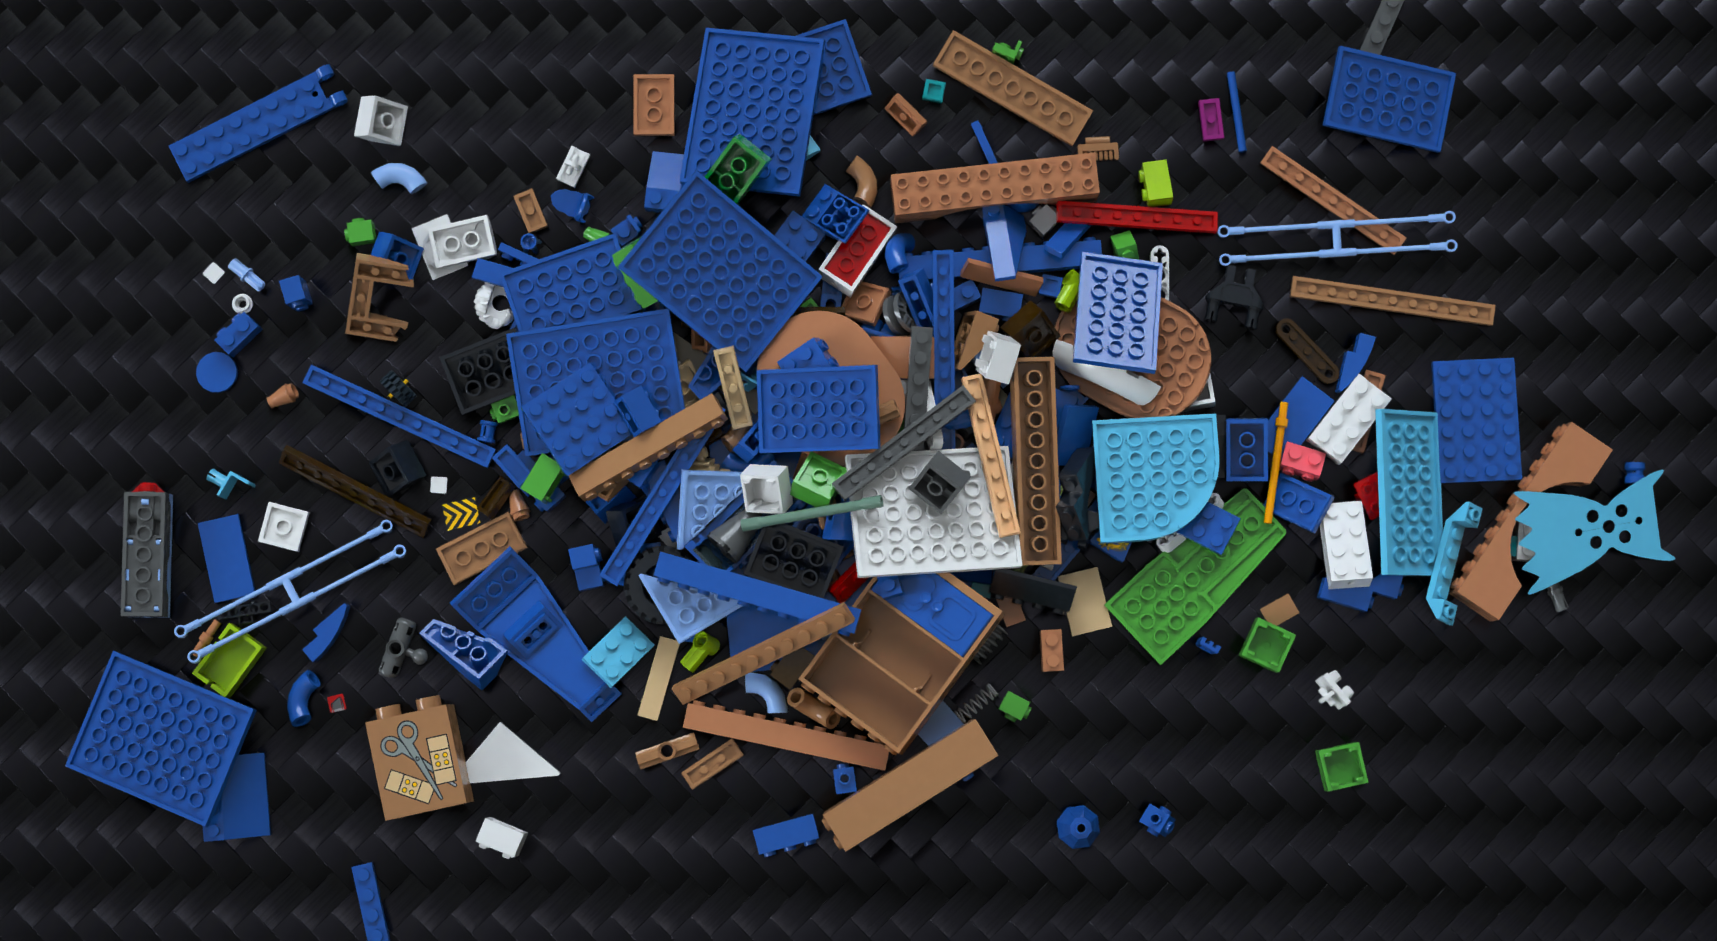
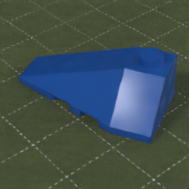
[982,205,1027,282]
[688,346,741,400]
[419,619,508,690]

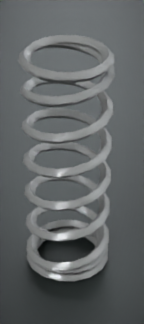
[954,684,998,723]

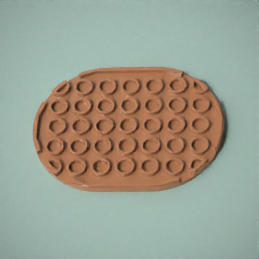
[1053,297,1211,418]
[757,311,905,466]

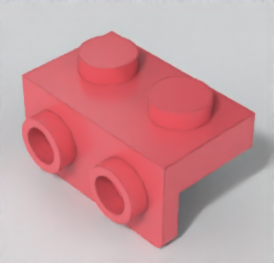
[1279,441,1326,482]

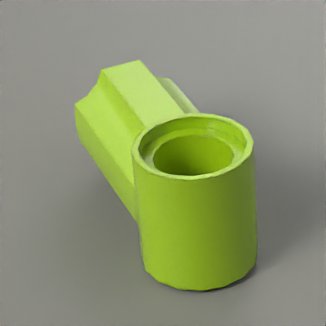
[1054,269,1079,313]
[680,631,720,673]

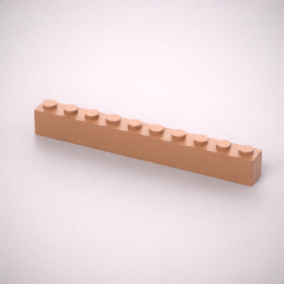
[683,700,889,771]

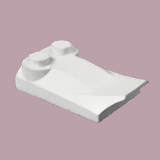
[423,215,497,269]

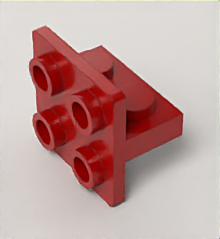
[1354,472,1379,520]

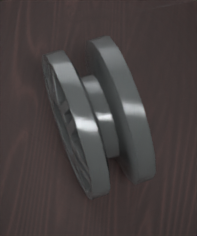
[883,292,916,336]

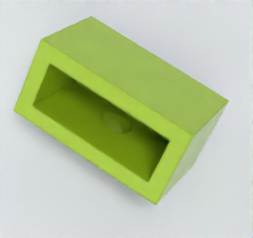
[1138,159,1173,207]

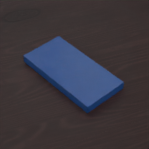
[1268,376,1334,462]
[198,514,255,603]

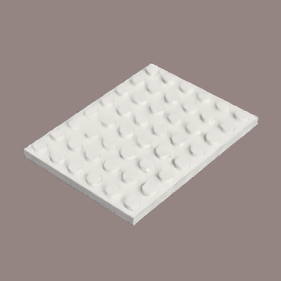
[845,446,1023,578]

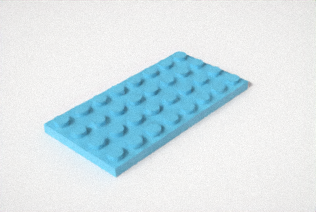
[1375,409,1443,576]

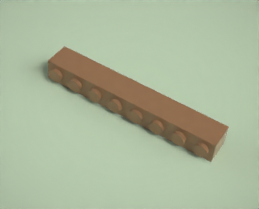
[569,393,728,501]

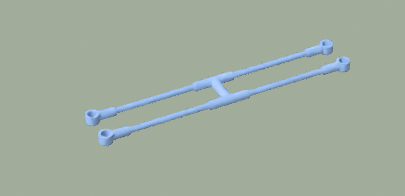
[1217,211,1457,266]
[174,520,406,664]

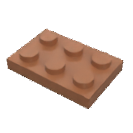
[634,74,675,136]

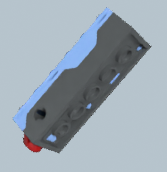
[121,482,173,618]

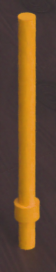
[1264,402,1288,524]

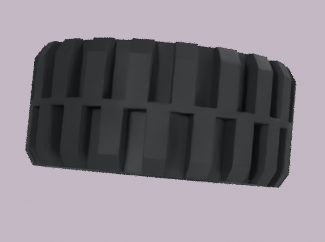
[624,546,694,624]

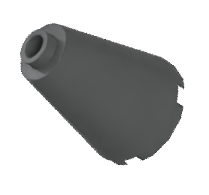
[707,509,762,563]

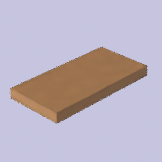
[436,511,528,586]

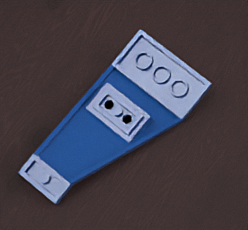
[450,546,621,722]

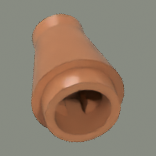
[267,383,299,408]
[509,489,530,521]

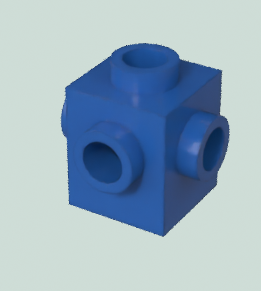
[1139,804,1176,837]

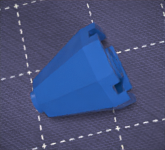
[1056,805,1100,849]

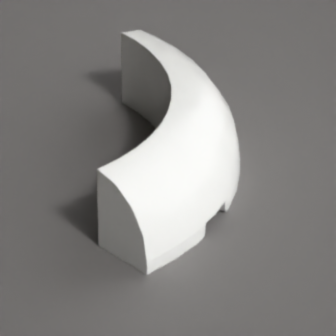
[1053,340,1161,405]

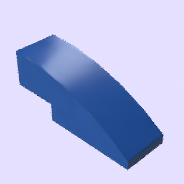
[1335,333,1376,393]
[302,603,350,663]

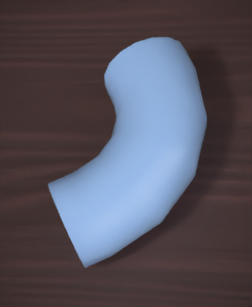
[371,163,427,194]
[745,672,788,713]

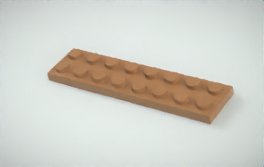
[933,30,1093,146]

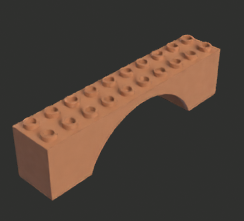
[890,153,1100,223]
[1449,422,1613,622]

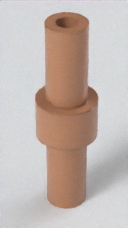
[193,619,222,657]

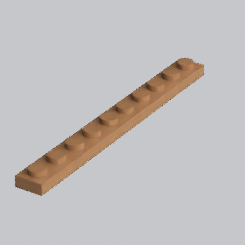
[1290,276,1495,326]
[672,602,855,705]

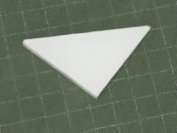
[466,722,561,783]

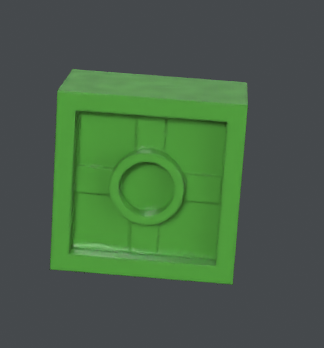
[790,451,847,507]
[520,453,566,504]
[1238,617,1296,673]
[1315,742,1369,792]

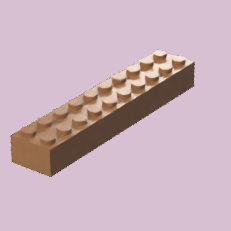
[1010,357,1062,565]

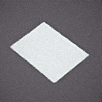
[412,214,468,280]

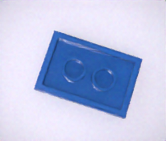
[1057,405,1099,466]
[1263,473,1334,534]

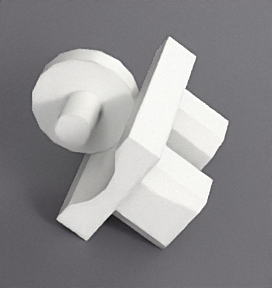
[556,146,591,188]
[1315,670,1354,710]

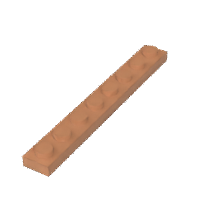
[1260,146,1406,255]

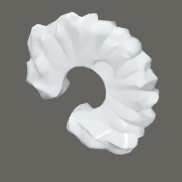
[474,282,514,329]

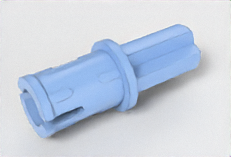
[228,258,265,291]

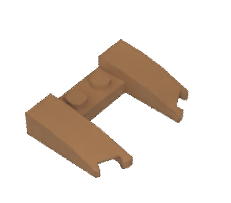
[345,253,414,341]

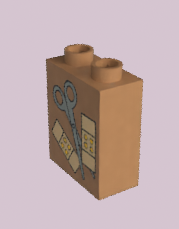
[365,695,474,821]

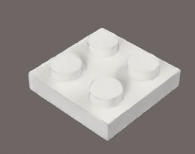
[258,502,310,552]

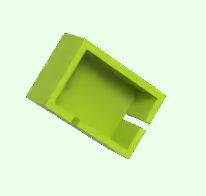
[192,623,267,698]

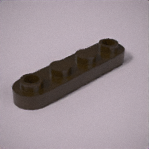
[1276,319,1340,384]

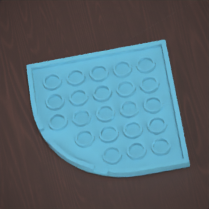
[1092,414,1219,544]

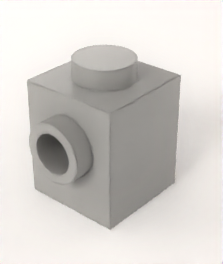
[1028,204,1058,238]

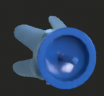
[520,233,542,254]

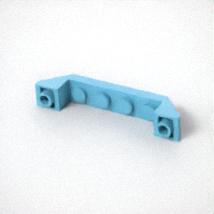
[1426,502,1482,625]

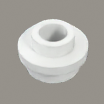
[232,294,253,314]

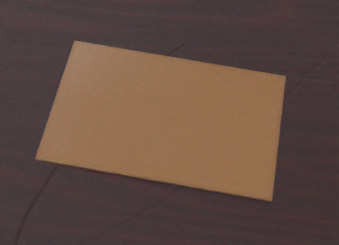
[1260,594,1299,626]

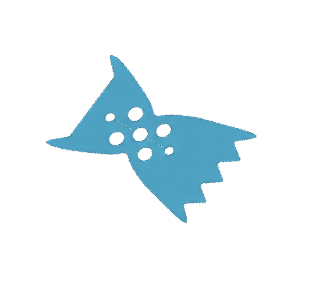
[1514,470,1676,595]

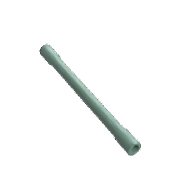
[741,495,884,532]

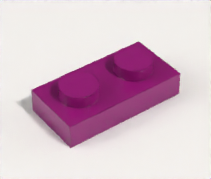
[1198,98,1224,142]

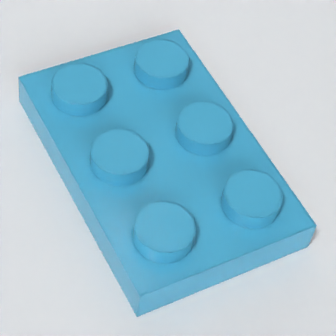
[582,616,654,688]

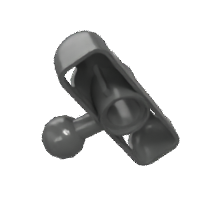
[379,617,428,679]

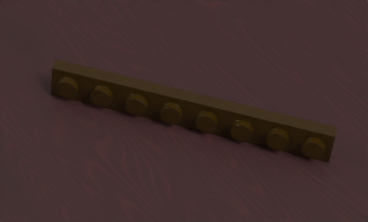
[279,445,431,538]

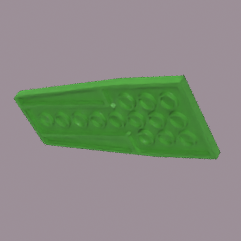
[1104,488,1286,665]

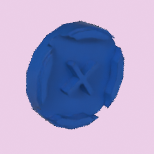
[196,352,238,393]

